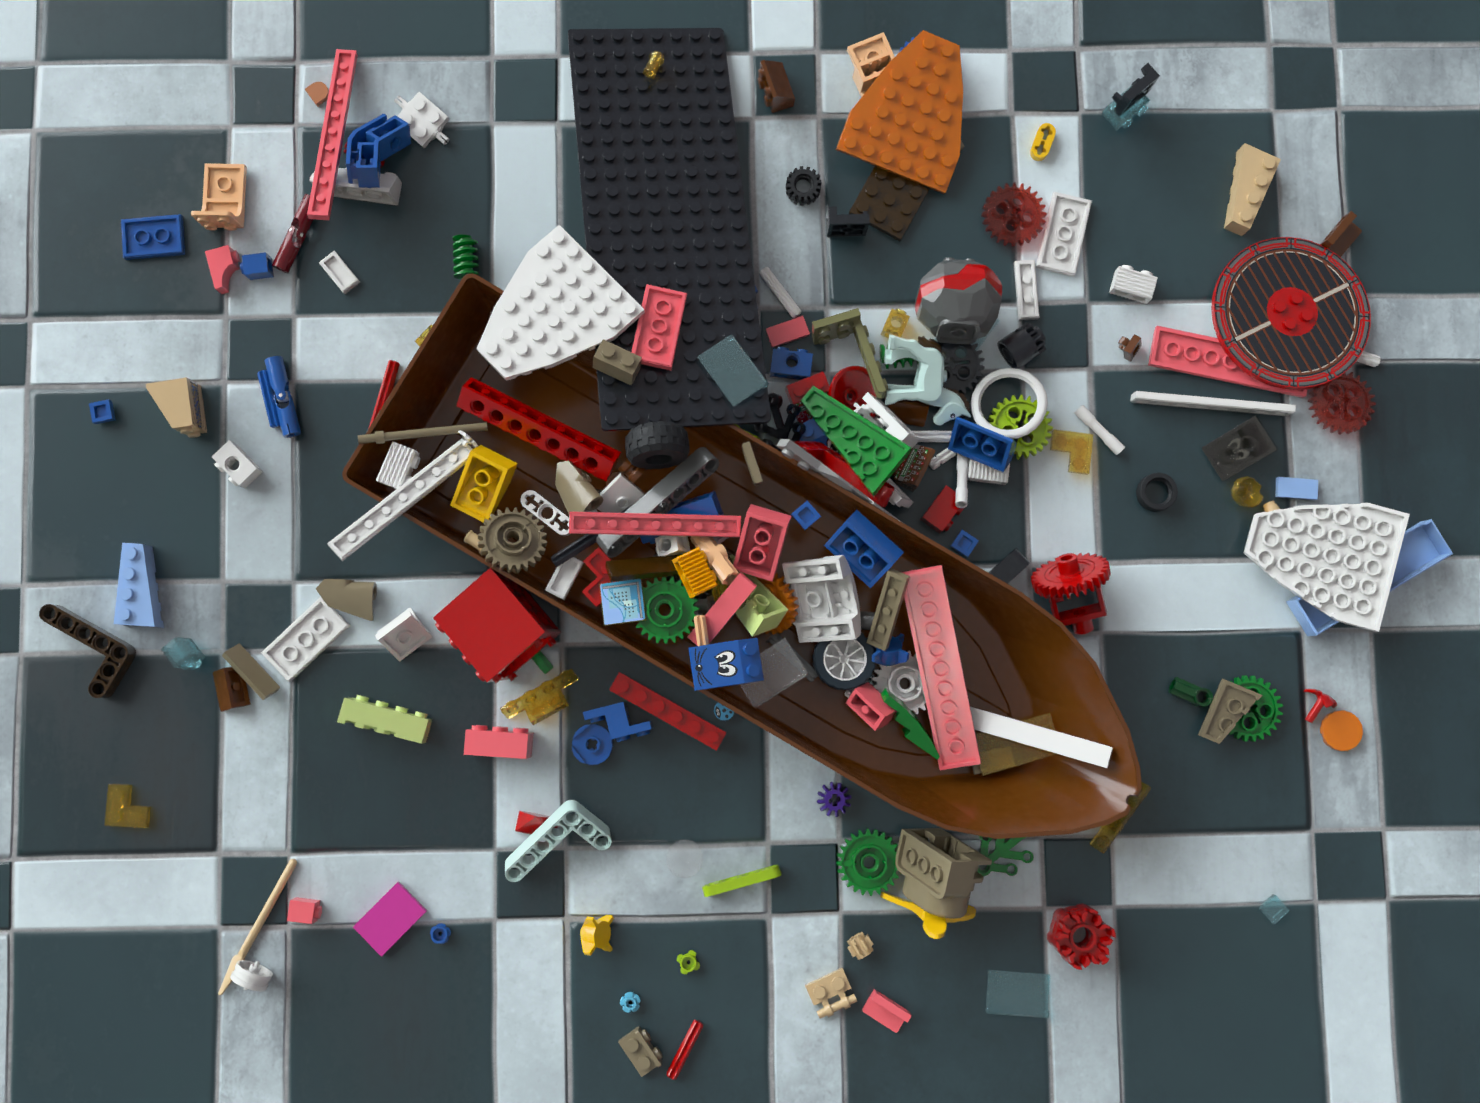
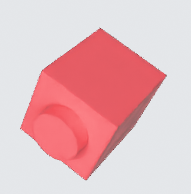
[287,897,322,924]

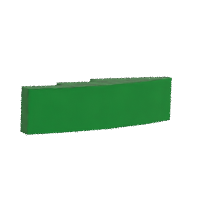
[881,688,940,760]

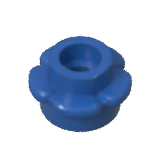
[430,923,451,944]

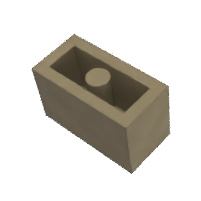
[593,339,642,385]

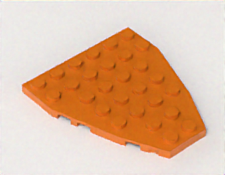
[836,30,963,194]

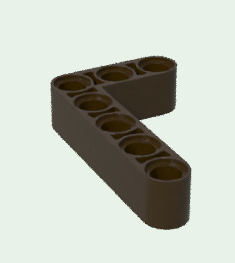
[39,604,136,698]

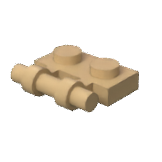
[805,968,857,1019]

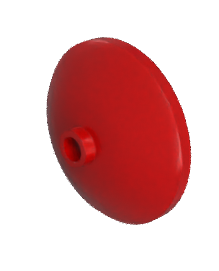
[829,366,876,418]

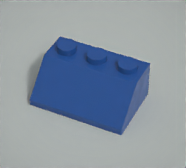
[948,417,1017,472]
[824,510,904,588]

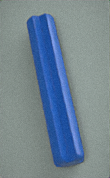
[257,370,281,428]

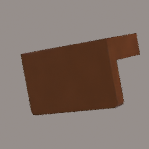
[1320,211,1362,257]
[888,400,929,427]
[213,667,251,712]

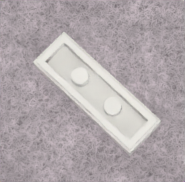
[1014,260,1039,320]

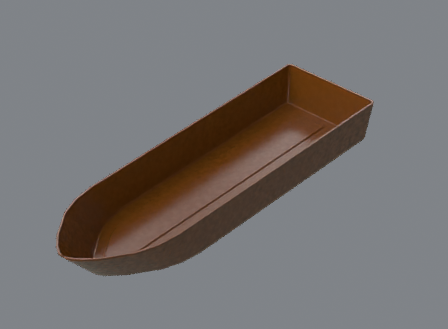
[342,273,1142,839]

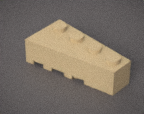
[1224,143,1281,236]

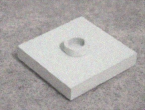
[597,473,646,513]

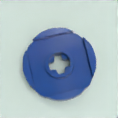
[572,724,613,765]

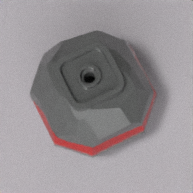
[915,257,1002,344]

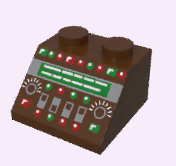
[892,444,936,492]

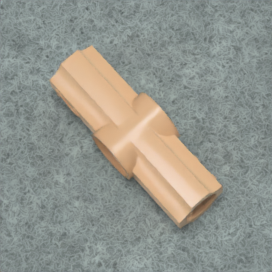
[691,536,739,586]

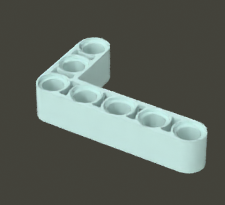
[505,800,612,882]

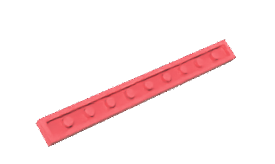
[307,49,358,220]

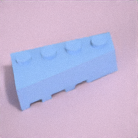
[114,543,164,628]

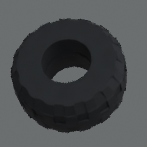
[625,421,690,470]

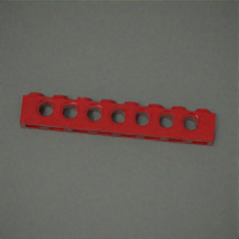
[456,377,621,481]

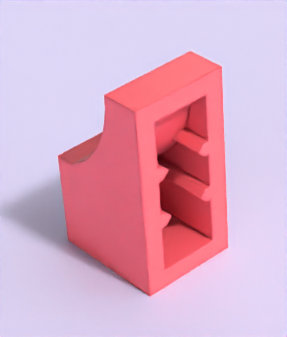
[205,245,240,294]

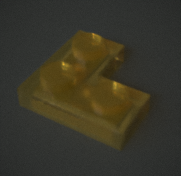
[1050,429,1093,475]
[105,784,151,828]

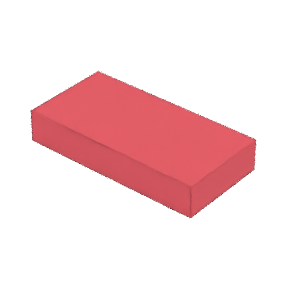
[766,316,810,349]

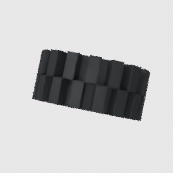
[786,166,822,206]

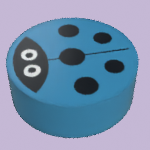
[714,702,734,721]

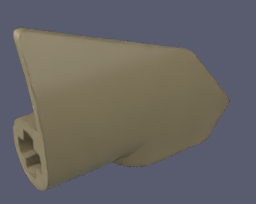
[555,461,603,514]
[316,579,377,621]

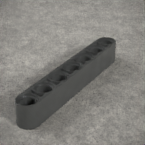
[596,447,719,558]

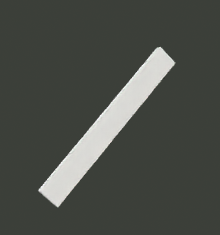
[1130,391,1296,416]
[327,438,472,561]
[970,707,1113,768]

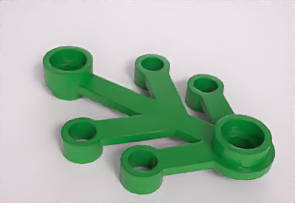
[978,836,1034,876]

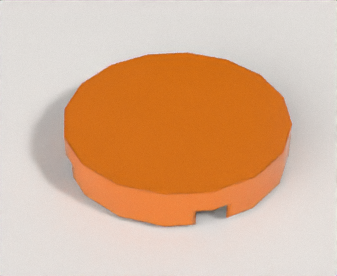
[1320,710,1363,751]

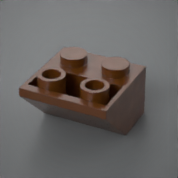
[757,60,795,113]

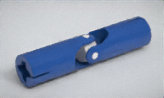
[264,356,301,438]

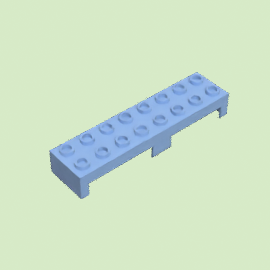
[1286,519,1453,636]

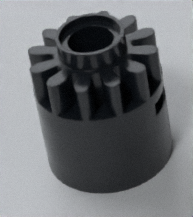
[997,322,1046,369]

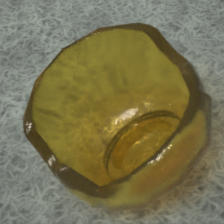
[1231,476,1264,508]

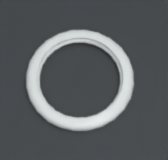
[970,368,1048,439]

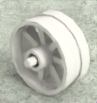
[230,960,273,992]

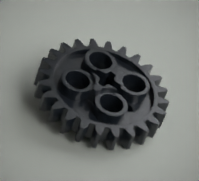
[932,339,985,395]

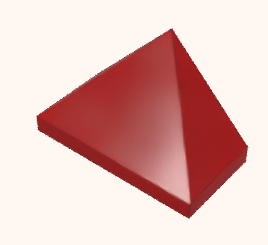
[515,811,558,834]

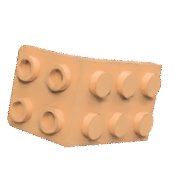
[191,163,247,231]

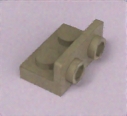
[618,1026,663,1077]

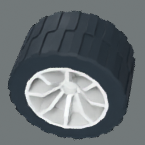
[812,633,876,690]

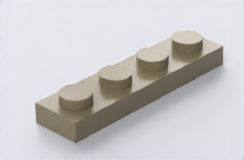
[866,568,910,651]

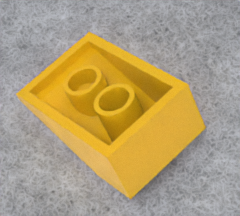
[450,445,518,523]

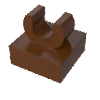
[1118,334,1142,362]

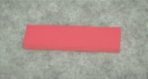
[687,572,757,646]

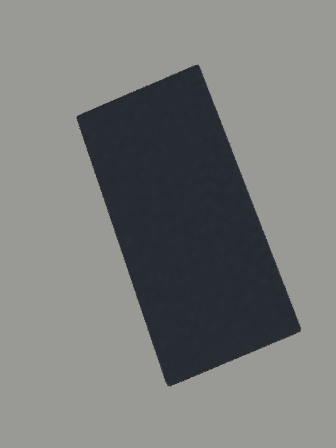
[568,28,771,432]

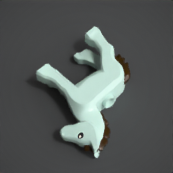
[884,335,971,425]

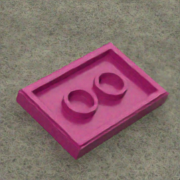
[353,882,427,957]

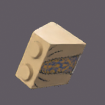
[146,377,207,438]

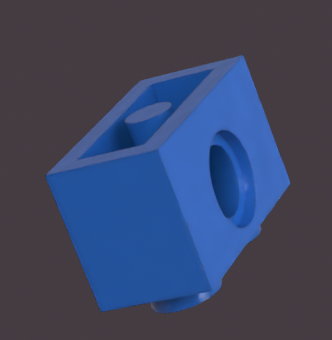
[770,347,813,380]

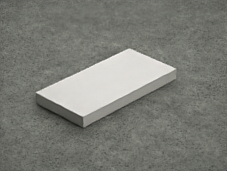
[1036,192,1092,277]
[261,597,350,682]

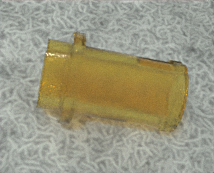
[643,51,664,78]

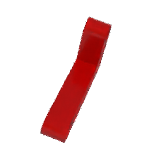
[794,441,895,507]

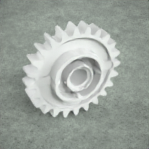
[872,651,926,714]

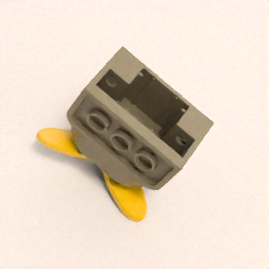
[880,828,992,939]

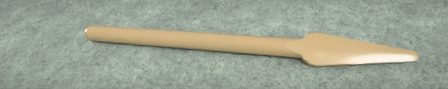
[218,859,297,995]

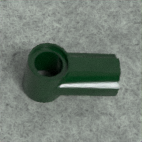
[1168,677,1213,706]

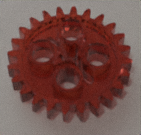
[981,182,1047,247]
[1308,372,1376,435]

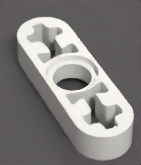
[521,490,570,536]

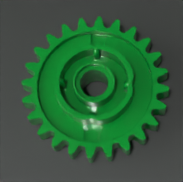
[636,576,699,644]
[836,828,899,896]

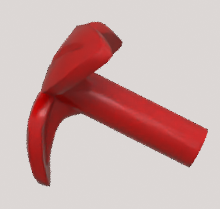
[1303,689,1337,723]

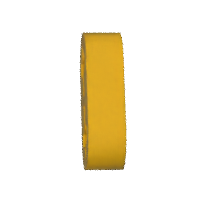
[1030,123,1056,161]

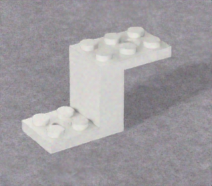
[862,392,920,508]

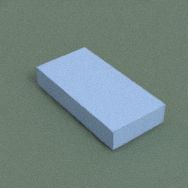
[1275,477,1318,500]

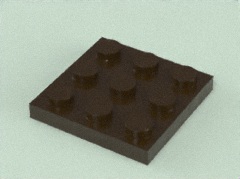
[849,166,929,242]

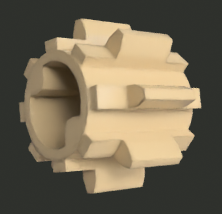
[847,932,874,960]

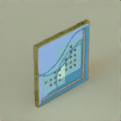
[599,579,647,626]

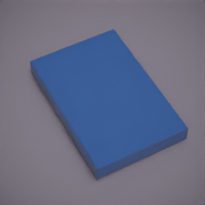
[121,214,185,260]

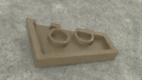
[1198,679,1262,744]

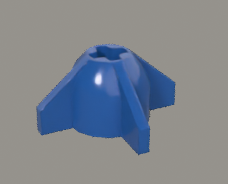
[872,633,909,666]

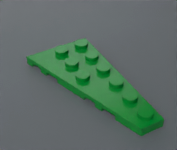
[801,386,911,497]

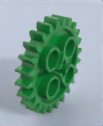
[1228,676,1283,742]

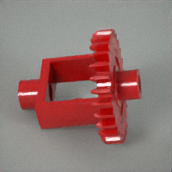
[1031,553,1111,635]

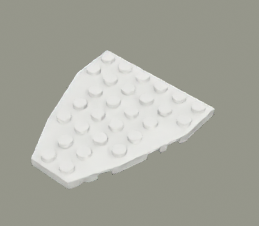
[477,225,645,381]
[1244,503,1410,632]

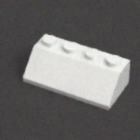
[310,168,402,205]

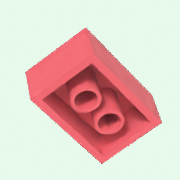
[733,504,792,581]
[464,725,534,759]

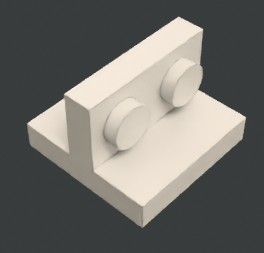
[375,608,432,662]

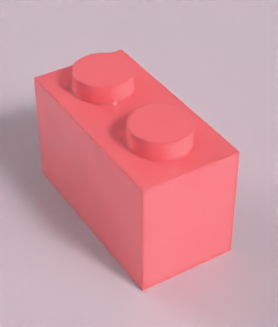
[846,682,897,731]

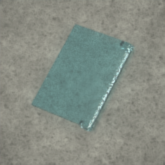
[697,334,769,407]
[986,970,1050,1018]

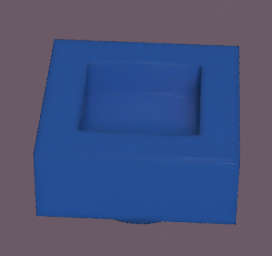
[89,399,115,424]
[791,500,821,531]
[950,530,979,558]

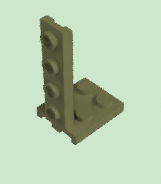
[812,308,888,400]

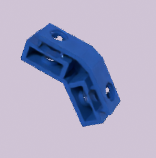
[346,114,411,188]

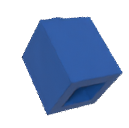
[240,252,274,280]

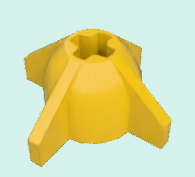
[580,915,614,956]

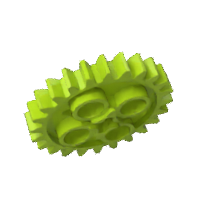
[988,395,1053,460]

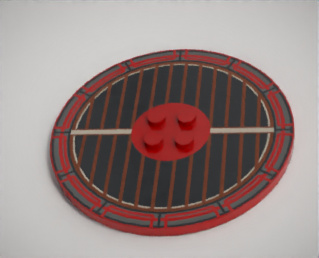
[1211,237,1371,390]

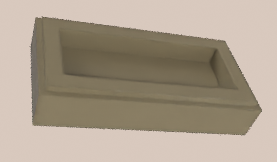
[742,441,763,486]

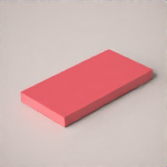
[632,284,687,371]

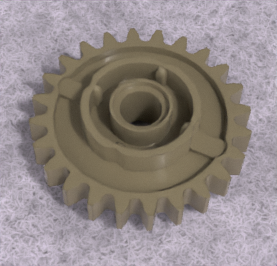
[478,507,547,574]

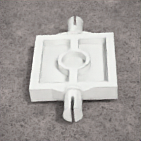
[394,92,450,148]

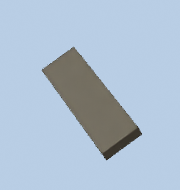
[222,643,280,700]

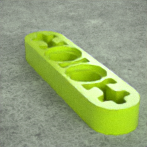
[702,865,782,897]

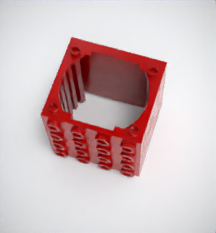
[433,568,561,684]

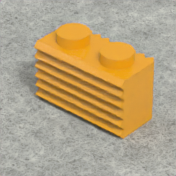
[672,547,717,599]

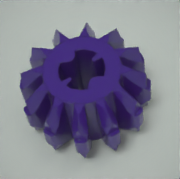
[817,782,852,817]

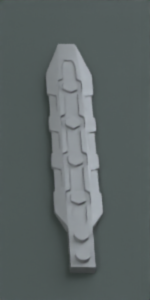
[776,439,903,523]

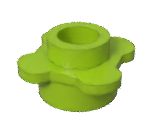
[677,950,700,974]

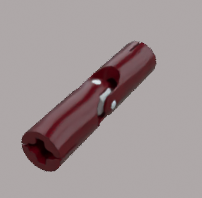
[272,194,314,273]

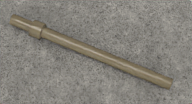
[358,422,488,444]

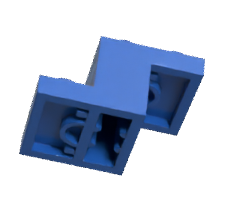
[583,702,653,742]

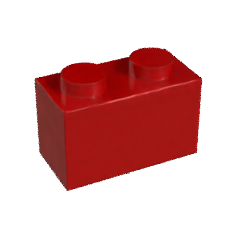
[920,485,964,534]

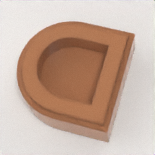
[305,82,329,107]

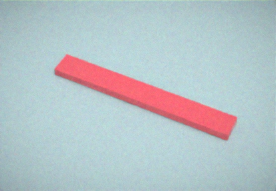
[569,511,741,537]

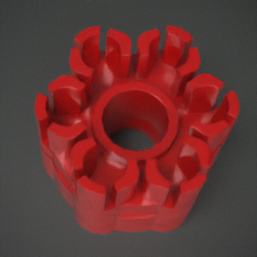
[1047,903,1116,970]

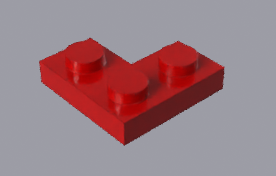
[582,547,626,607]

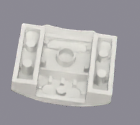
[782,555,861,643]

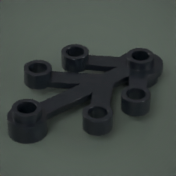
[754,393,806,452]

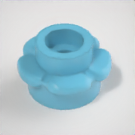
[620,992,641,1013]

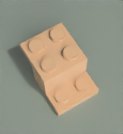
[847,32,895,97]

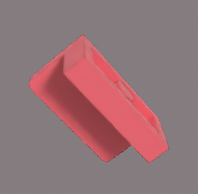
[862,989,912,1033]

